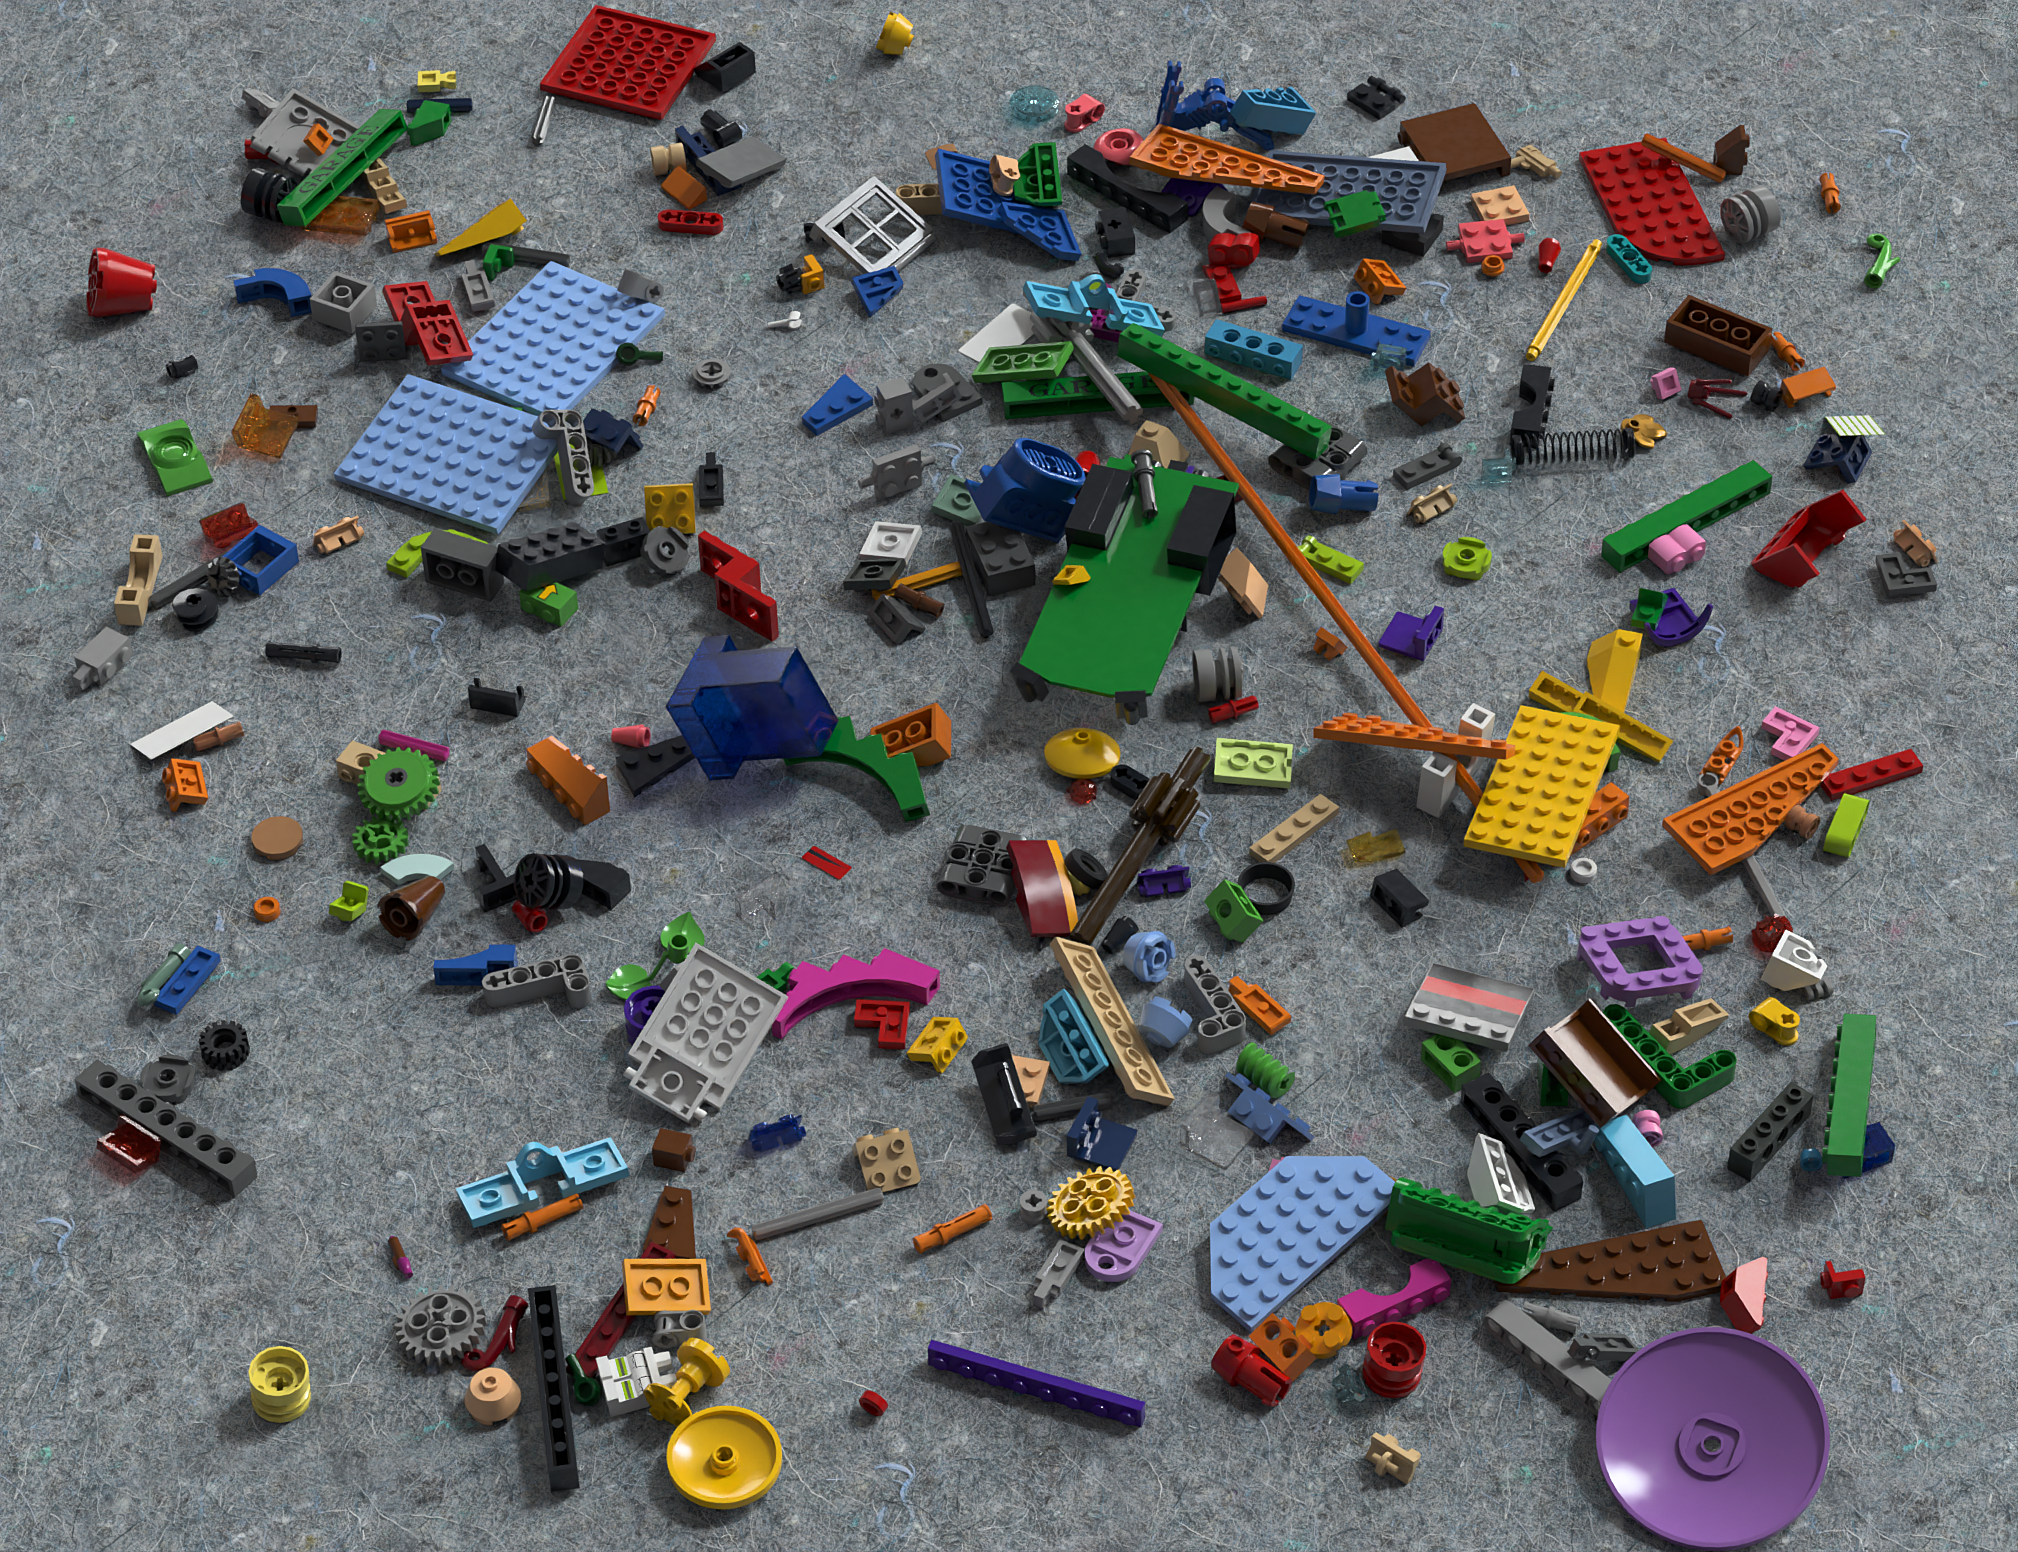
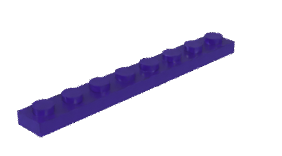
[927,1339,1145,1428]

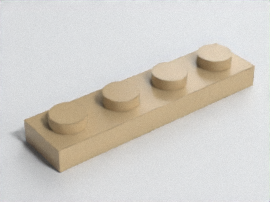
[1249,794,1339,863]

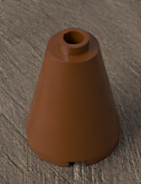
[377,876,445,941]

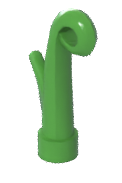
[1864,233,1900,289]

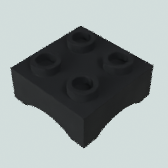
[1382,213,1444,257]

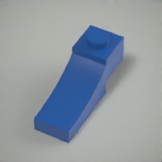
[433,944,518,986]

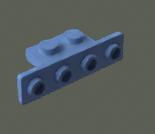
[1225,1072,1315,1144]

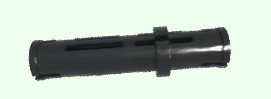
[265,641,342,663]

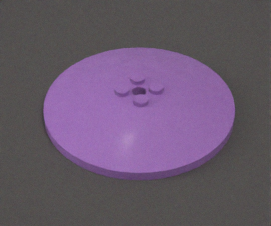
[1596,1327,1830,1551]

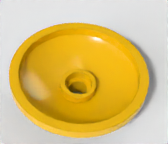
[1044,727,1121,779]

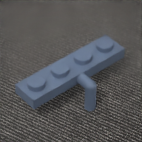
[1520,1108,1599,1157]

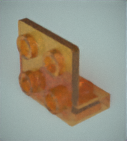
[231,393,299,459]

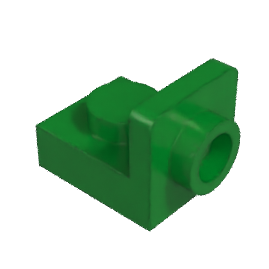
[483,244,514,281]

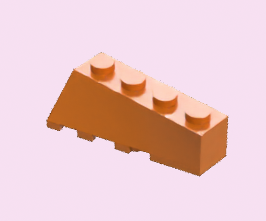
[526,735,610,825]

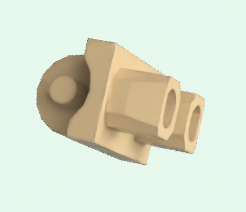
[1365,1432,1421,1484]

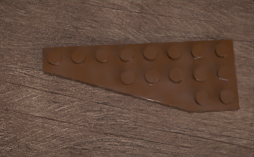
[1493,1219,1726,1302]

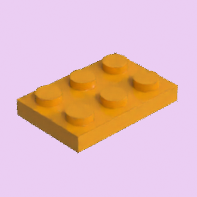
[622,1259,711,1315]

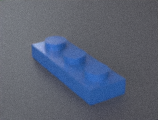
[154,945,221,1015]

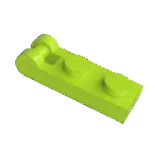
[1297,535,1364,584]

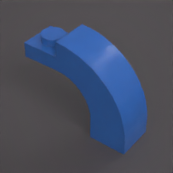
[233,268,312,317]

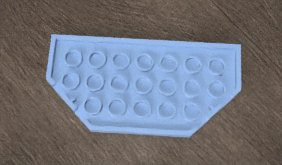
[1210,1156,1395,1333]

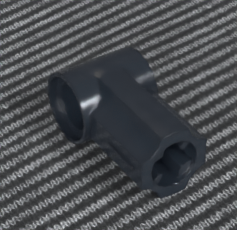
[700,109,742,148]

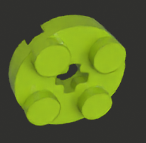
[1442,537,1492,581]

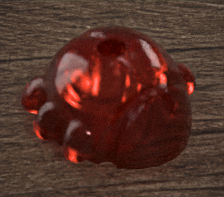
[1066,779,1098,804]

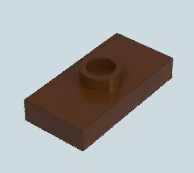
[268,405,318,428]

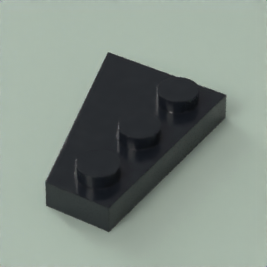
[615,734,696,798]

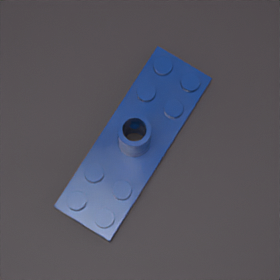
[1282,291,1431,367]

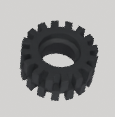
[199,1020,250,1071]

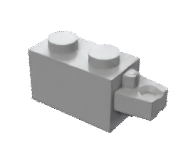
[73,627,133,691]

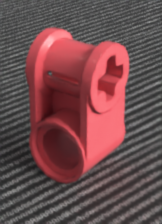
[1064,94,1105,133]

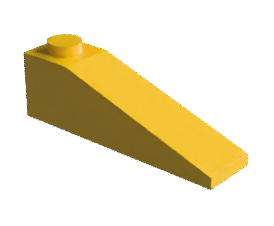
[434,198,527,257]

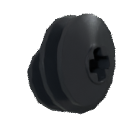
[172,588,219,632]

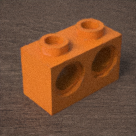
[1249,1312,1317,1382]

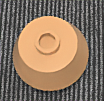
[464,1368,521,1425]

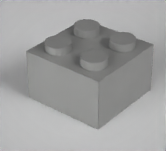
[310,271,377,334]

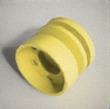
[248,1346,311,1423]

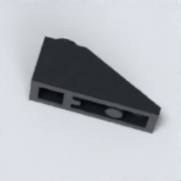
[576,859,631,910]

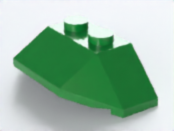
[1014,142,1062,208]

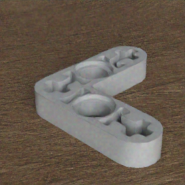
[1116,269,1176,331]

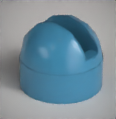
[1799,1147,1822,1171]

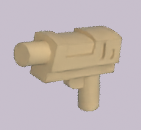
[1511,145,1562,179]

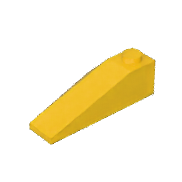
[1586,629,1643,712]

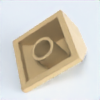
[1128,420,1189,468]

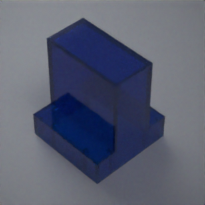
[665,635,839,781]

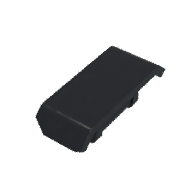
[971,1043,1037,1145]

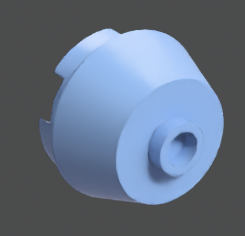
[1123,931,1175,982]
[1139,996,1192,1048]

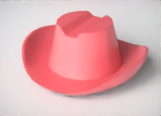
[1093,128,1144,165]

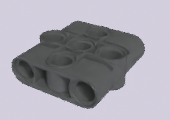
[1268,417,1368,490]
[936,825,1028,907]

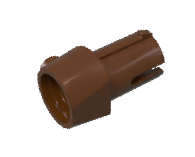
[1242,202,1309,250]

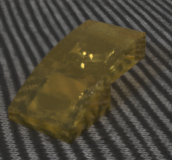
[1346,829,1406,862]

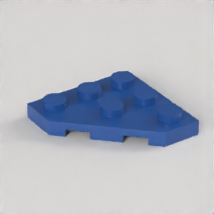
[999,202,1082,261]

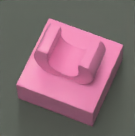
[1650,367,1681,399]

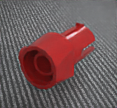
[1211,1334,1292,1407]

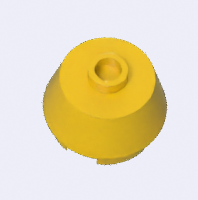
[876,12,914,55]

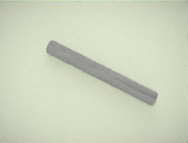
[752,1188,884,1240]

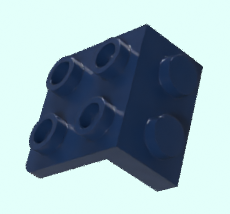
[583,408,644,453]

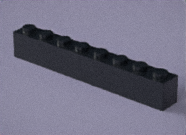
[528,1285,580,1492]

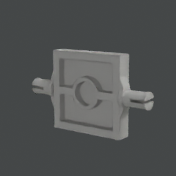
[858,445,936,501]

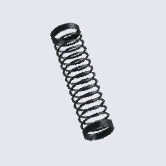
[1511,428,1635,466]

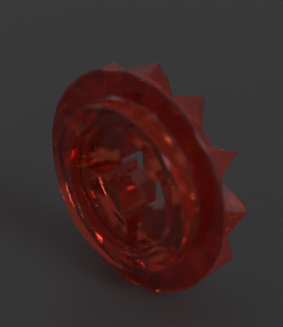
[1751,913,1793,953]

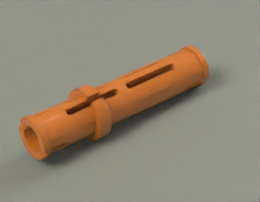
[501,1193,583,1241]
[912,1204,993,1254]

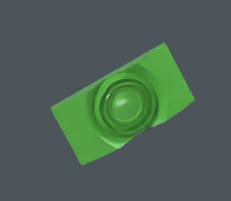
[137,419,213,496]

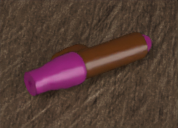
[388,1236,413,1279]

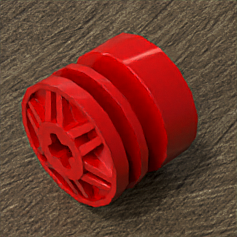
[1362,1322,1427,1399]

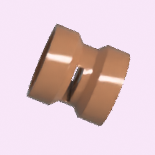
[1784,805,1820,839]

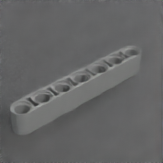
[1483,1300,1612,1417]

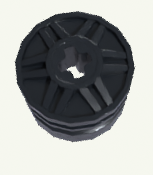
[240,167,298,223]
[514,853,583,909]

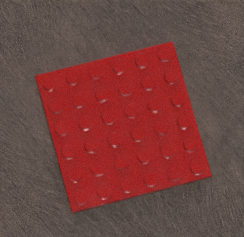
[540,5,716,120]

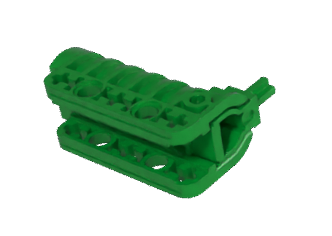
[1385,1177,1553,1284]

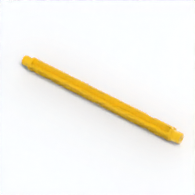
[1526,239,1602,361]

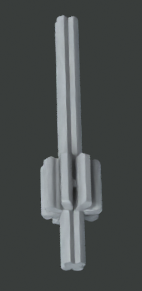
[1023,281,1143,424]

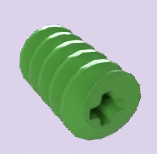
[1236,1042,1295,1098]

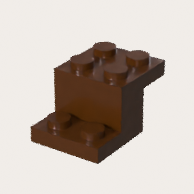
[1385,362,1465,427]

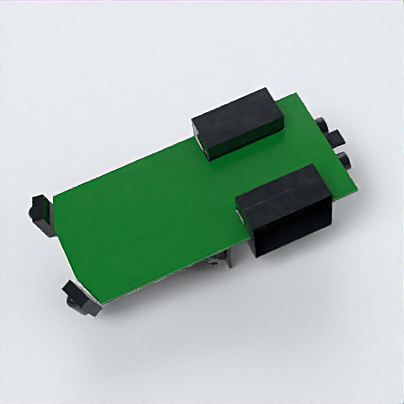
[1010,457,1239,725]

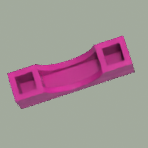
[1337,1258,1451,1340]

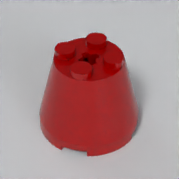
[86,247,157,317]

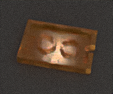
[301,196,380,236]

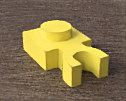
[417,70,456,93]

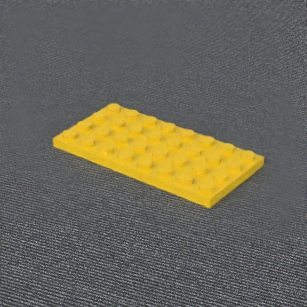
[1464,705,1620,868]

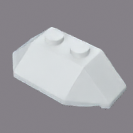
[1467,1133,1535,1215]

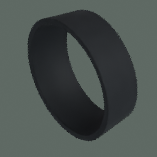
[1238,862,1295,915]

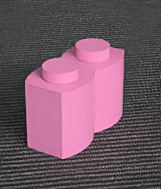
[1648,524,1706,574]

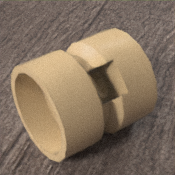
[650,143,686,176]

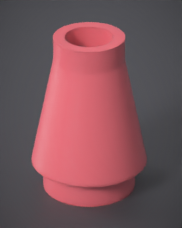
[611,724,651,749]

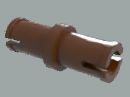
[894,583,945,618]

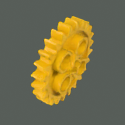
[1046,1167,1135,1240]

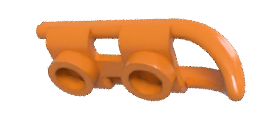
[1700,726,1744,785]
[727,1227,773,1285]

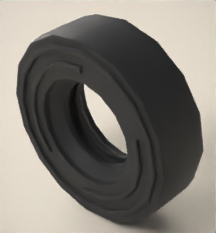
[1064,848,1108,889]

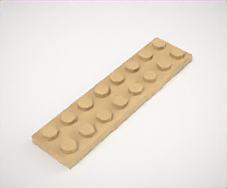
[1050,937,1175,1106]

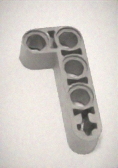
[532,410,594,506]
[482,954,592,1008]
[1184,955,1246,1054]

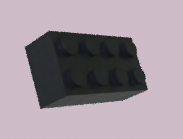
[495,522,605,591]

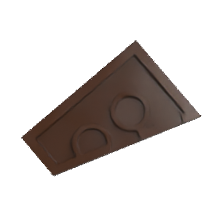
[643,1186,696,1259]

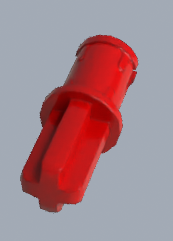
[1208,695,1259,724]

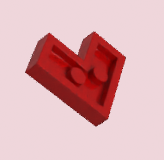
[854,999,910,1050]

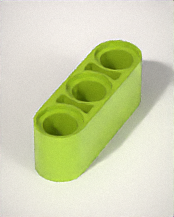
[1823,793,1870,858]

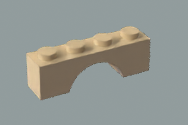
[114,534,163,626]

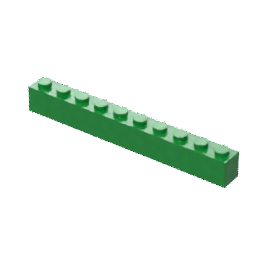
[1117,323,1332,460]

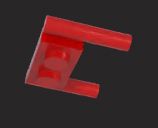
[1202,262,1267,313]

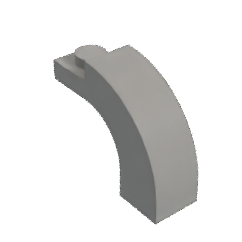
[1203,186,1252,242]

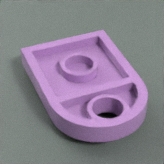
[1085,1210,1163,1282]

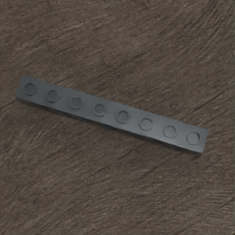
[74,1059,258,1198]

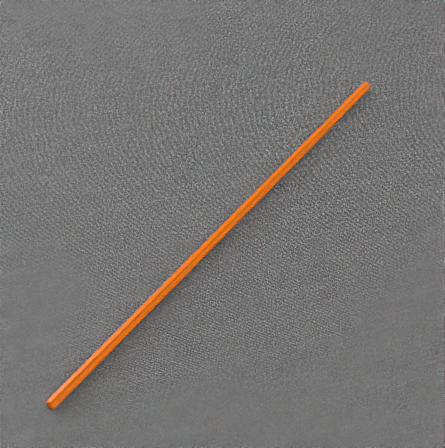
[1148,373,1544,883]

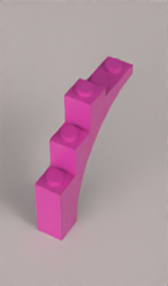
[772,948,940,1039]

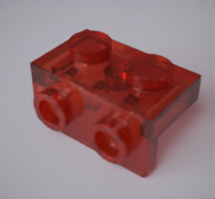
[199,502,258,549]
[96,1115,161,1174]

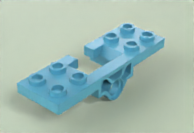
[1022,274,1165,337]
[456,1137,629,1228]

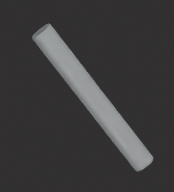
[890,233,936,272]

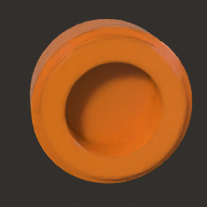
[253,897,281,922]

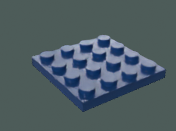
[935,149,1027,234]

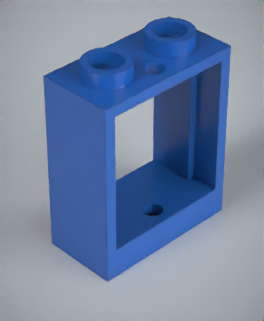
[222,525,299,595]

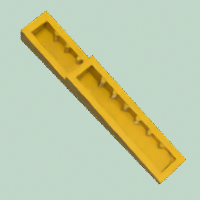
[1529,670,1673,763]

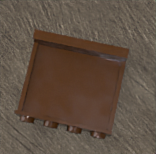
[1397,103,1511,181]
[1528,998,1661,1128]

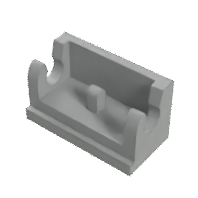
[912,373,962,423]

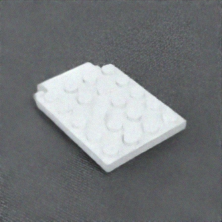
[623,943,788,1124]

